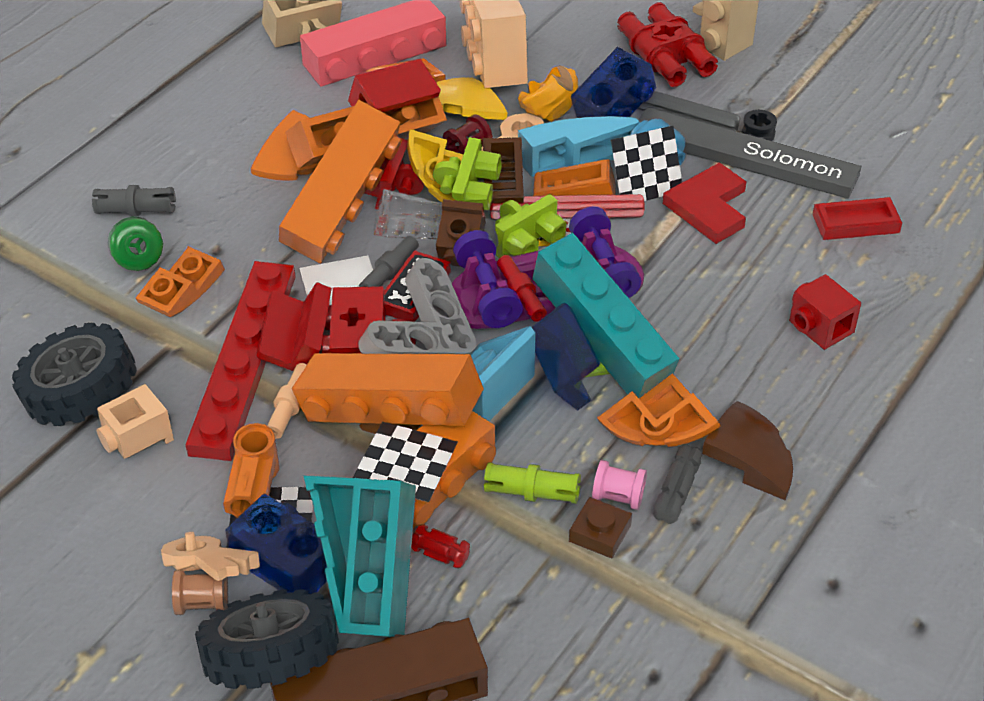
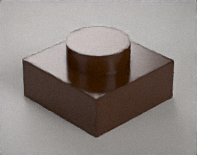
[569,497,632,559]

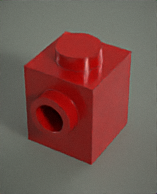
[789,274,862,350]

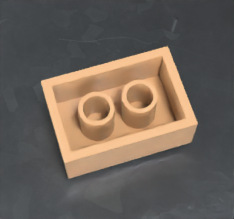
[459,0,528,88]

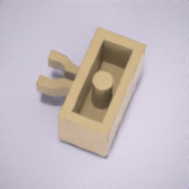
[262,0,342,48]
[693,0,759,61]

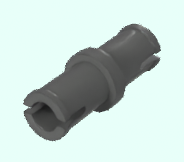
[92,185,176,216]

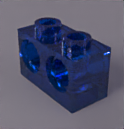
[570,46,657,118]
[225,493,327,595]

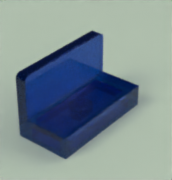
[532,303,600,411]

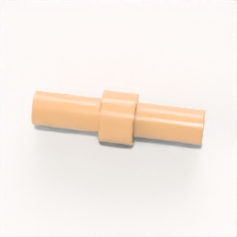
[267,363,307,439]

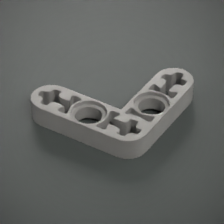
[358,258,477,355]

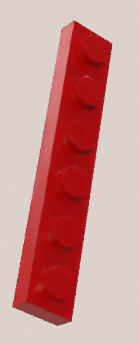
[185,261,296,461]

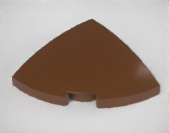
[702,401,793,500]

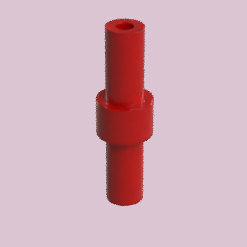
[497,255,547,322]

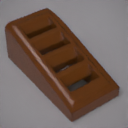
[483,137,524,203]

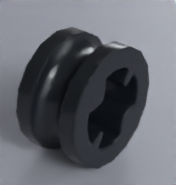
[742,109,777,141]

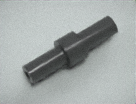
[359,236,419,287]

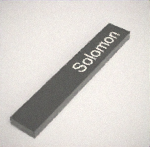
[638,107,862,199]

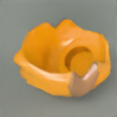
[518,65,579,122]

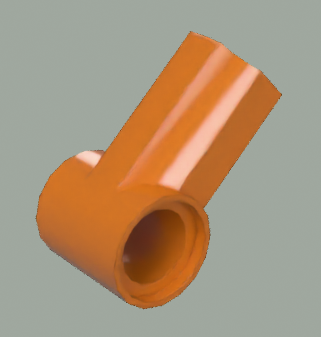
[223,423,279,521]

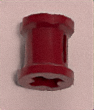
[442,114,493,155]

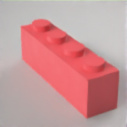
[300,0,446,87]

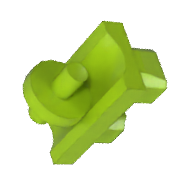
[433,137,502,210]
[495,194,567,258]

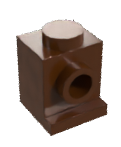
[436,199,486,267]

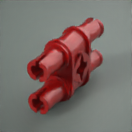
[617,2,718,87]

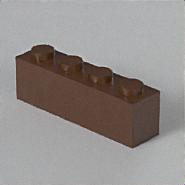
[270,618,488,701]

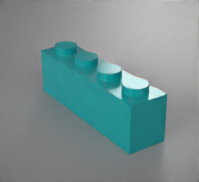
[532,232,680,398]

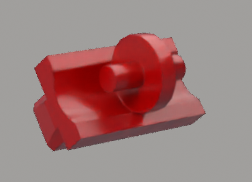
[364,137,425,212]

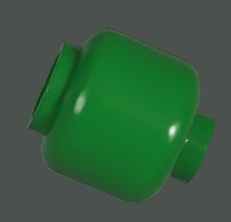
[108,216,164,271]

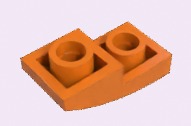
[136,246,225,317]

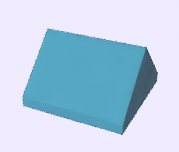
[471,326,535,421]

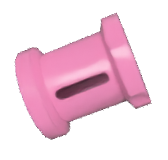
[592,460,647,510]

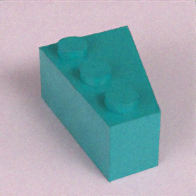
[303,475,416,637]

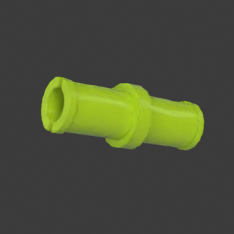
[484,462,581,504]

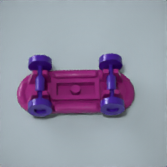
[452,206,644,329]

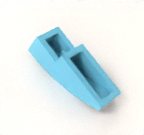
[518,116,640,177]

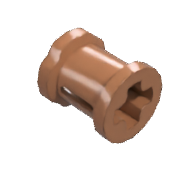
[172,570,228,615]

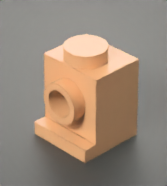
[96,384,174,459]

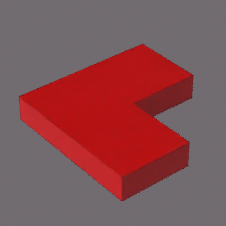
[662,162,747,244]

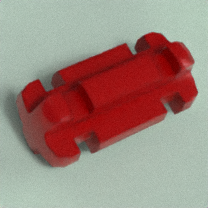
[411,524,470,568]

